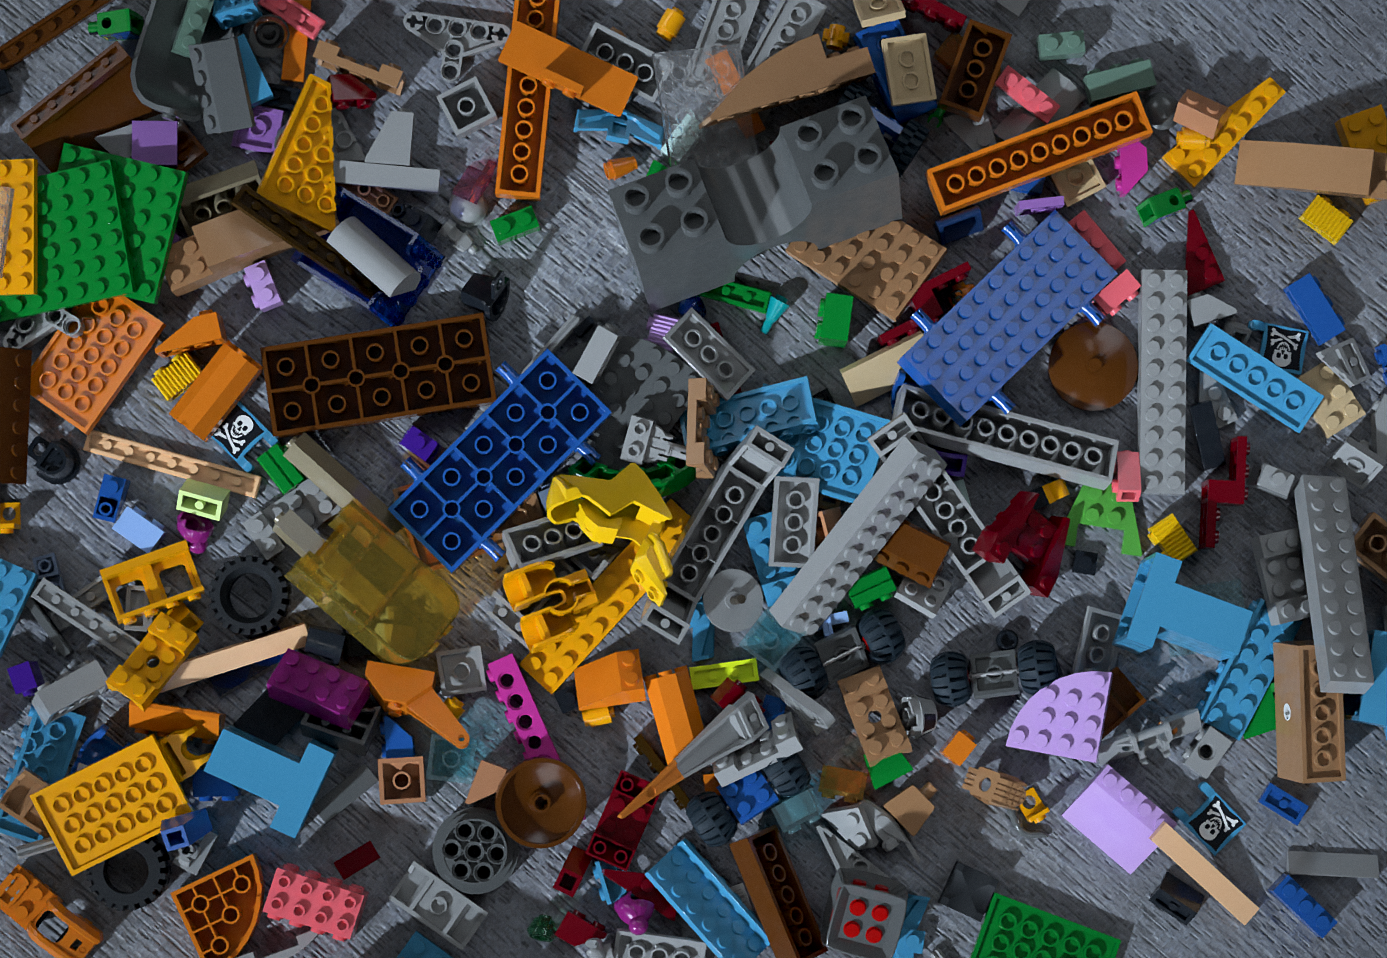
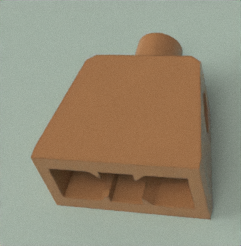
[882,781,938,837]

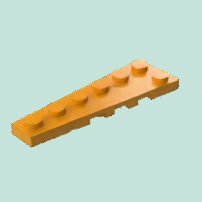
[1162,77,1286,188]

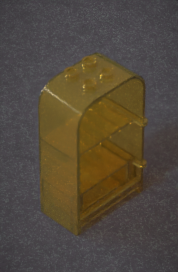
[284,500,460,666]

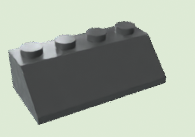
[188,37,256,134]

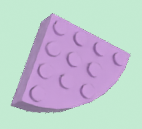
[1006,671,1113,763]

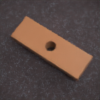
[335,183,399,217]

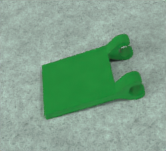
[1243,682,1276,739]

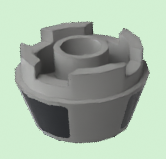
[898,694,938,739]

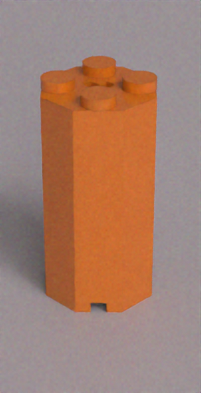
[169,340,263,442]
[643,665,704,765]

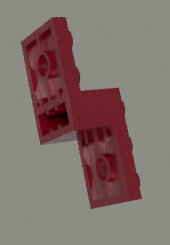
[901,0,967,33]
[877,261,971,348]
[1198,436,1251,550]

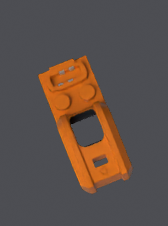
[0,864,104,958]

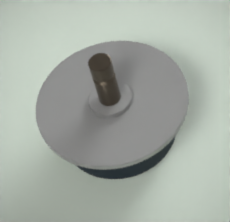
[703,569,763,632]

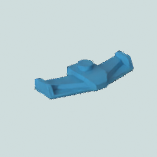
[573,109,665,150]
[689,594,715,662]
[892,894,930,958]

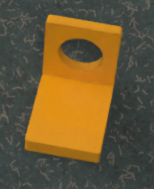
[0,502,21,534]
[1018,787,1050,824]

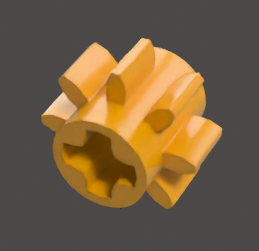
[822,24,850,51]

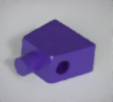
[398,425,446,466]

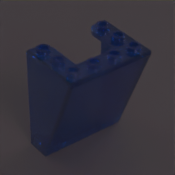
[290,186,445,327]

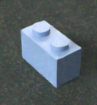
[112,506,167,553]

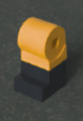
[1028,479,1070,510]

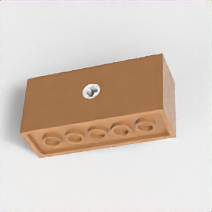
[1273,640,1346,784]

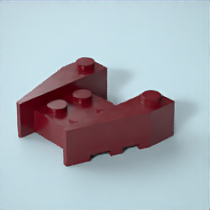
[972,491,1071,598]

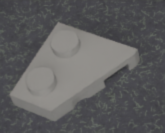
[1316,337,1372,387]

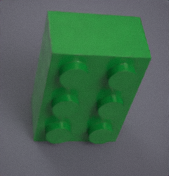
[814,293,854,348]

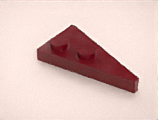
[1184,209,1225,296]
[602,868,676,921]

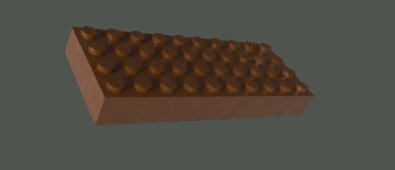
[260,313,498,438]

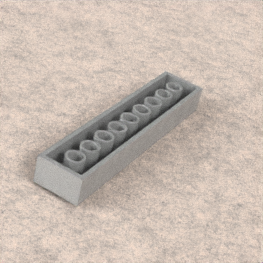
[1136,269,1187,496]
[891,384,1119,490]
[769,436,947,638]
[1293,475,1374,694]

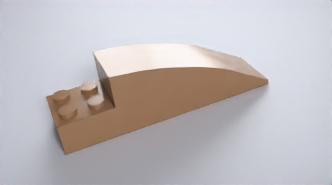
[698,33,876,129]
[1234,140,1387,201]
[165,208,340,297]

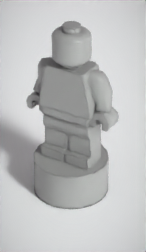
[439,219,478,255]

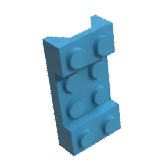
[743,512,801,607]

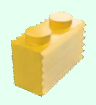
[1298,195,1353,245]
[151,352,202,402]
[1147,513,1198,561]

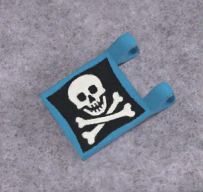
[1248,320,1309,375]
[212,401,280,473]
[1172,781,1246,856]

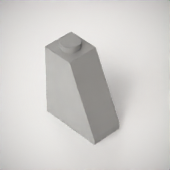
[365,108,416,167]

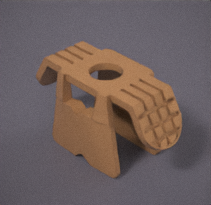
[962,767,1028,811]

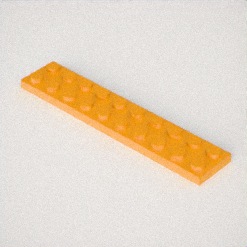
[519,499,690,695]

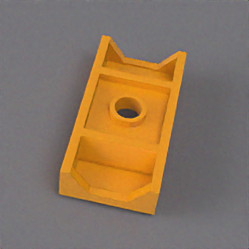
[105,611,200,712]

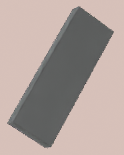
[312,763,379,824]

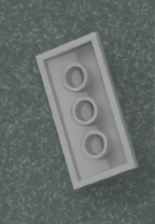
[993,68,1085,141]
[663,307,755,401]
[768,476,820,568]
[1071,606,1122,674]
[614,928,707,958]

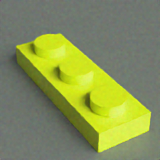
[689,658,759,690]

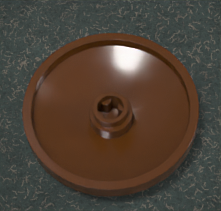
[1048,322,1138,411]
[495,757,587,849]

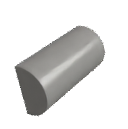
[581,22,675,103]
[327,216,421,297]
[502,517,603,571]

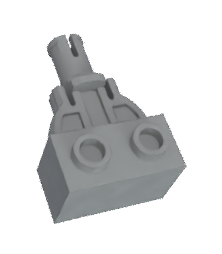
[620,415,686,465]
[172,830,221,875]

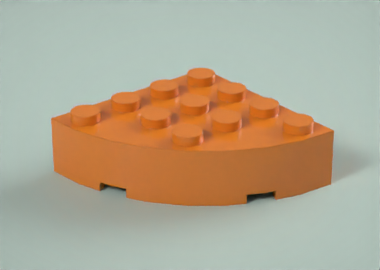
[170,853,265,958]

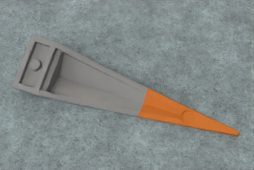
[617,691,769,819]

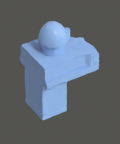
[818,611,849,638]

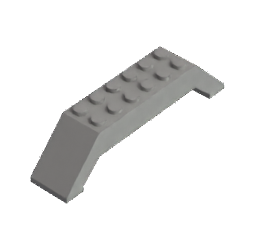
[866,412,1032,619]
[640,425,795,645]

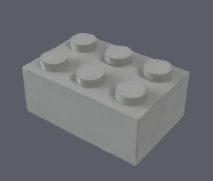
[31,659,108,726]

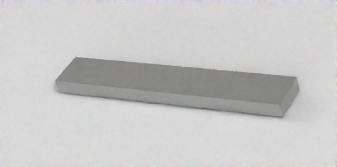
[333,160,441,193]

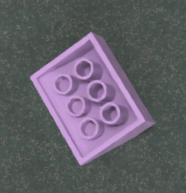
[1061,764,1177,874]

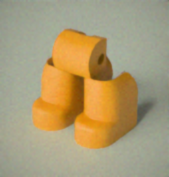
[502,561,599,654]

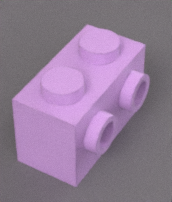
[243,260,284,313]

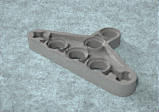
[403,11,511,83]
[3,308,85,350]
[759,667,836,736]

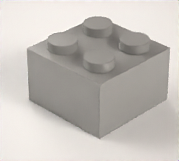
[436,76,498,140]

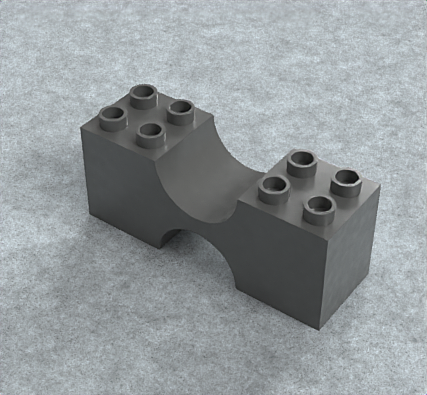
[608,95,903,312]

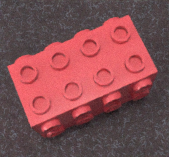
[263,863,369,942]

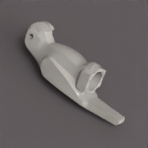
[856,799,921,863]

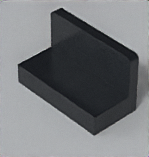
[1148,872,1204,926]

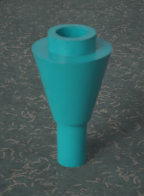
[760,294,790,335]

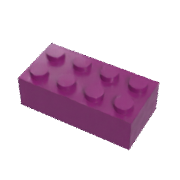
[267,648,370,730]

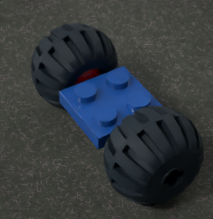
[685,753,811,847]

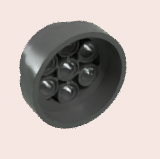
[432,807,520,894]

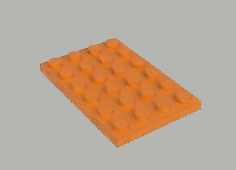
[30,296,166,436]

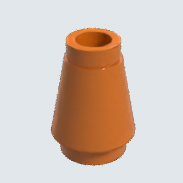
[603,156,638,181]

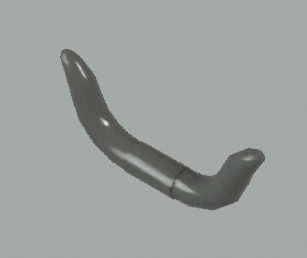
[1007,778,1048,838]

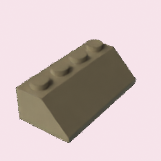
[179,160,262,237]

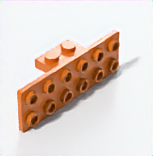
[498,21,638,117]

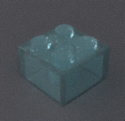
[738,609,802,672]
[426,733,478,784]
[770,786,824,834]

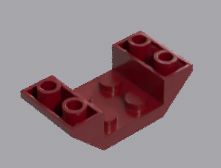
[585,770,660,871]

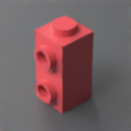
[1092,269,1141,316]
[1111,450,1142,502]

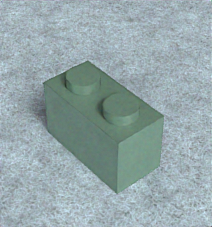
[1036,30,1086,62]

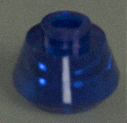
[678,295,706,319]

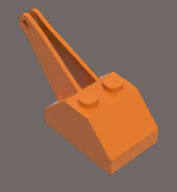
[365,661,470,749]

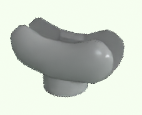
[585,938,615,958]

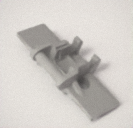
[1098,708,1202,766]

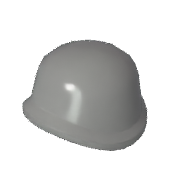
[449,188,488,227]

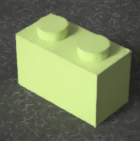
[176,478,230,521]

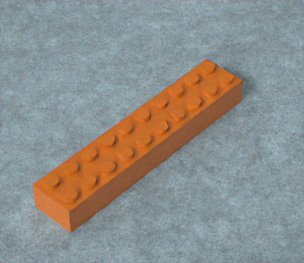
[495,0,561,202]
[925,91,1153,216]

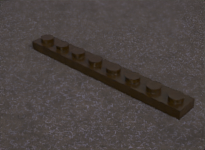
[230,184,387,306]

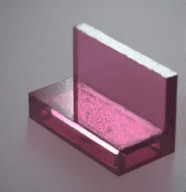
[452,159,497,205]

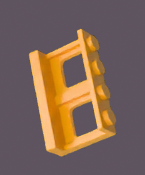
[99,540,205,625]

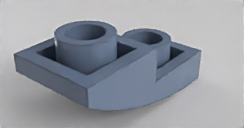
[32,553,67,593]

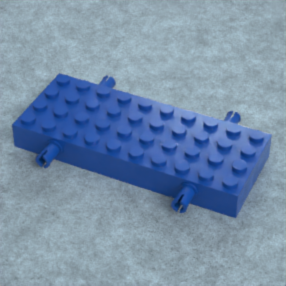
[897,210,1118,427]
[388,348,613,574]

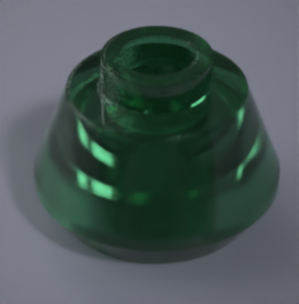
[527,914,557,942]

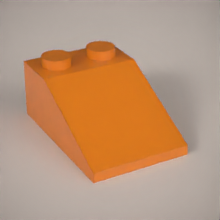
[155,309,228,358]
[574,649,646,711]

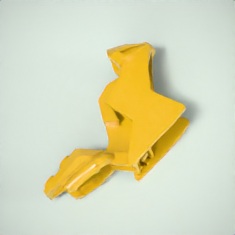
[546,463,673,607]

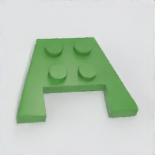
[1065,484,1142,557]

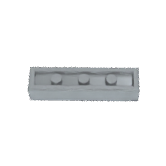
[1286,851,1379,879]

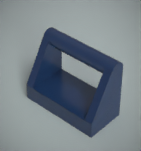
[933,206,984,246]

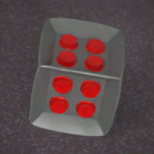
[821,868,908,958]

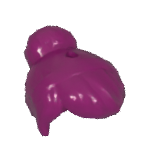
[177,511,214,554]
[614,891,655,935]

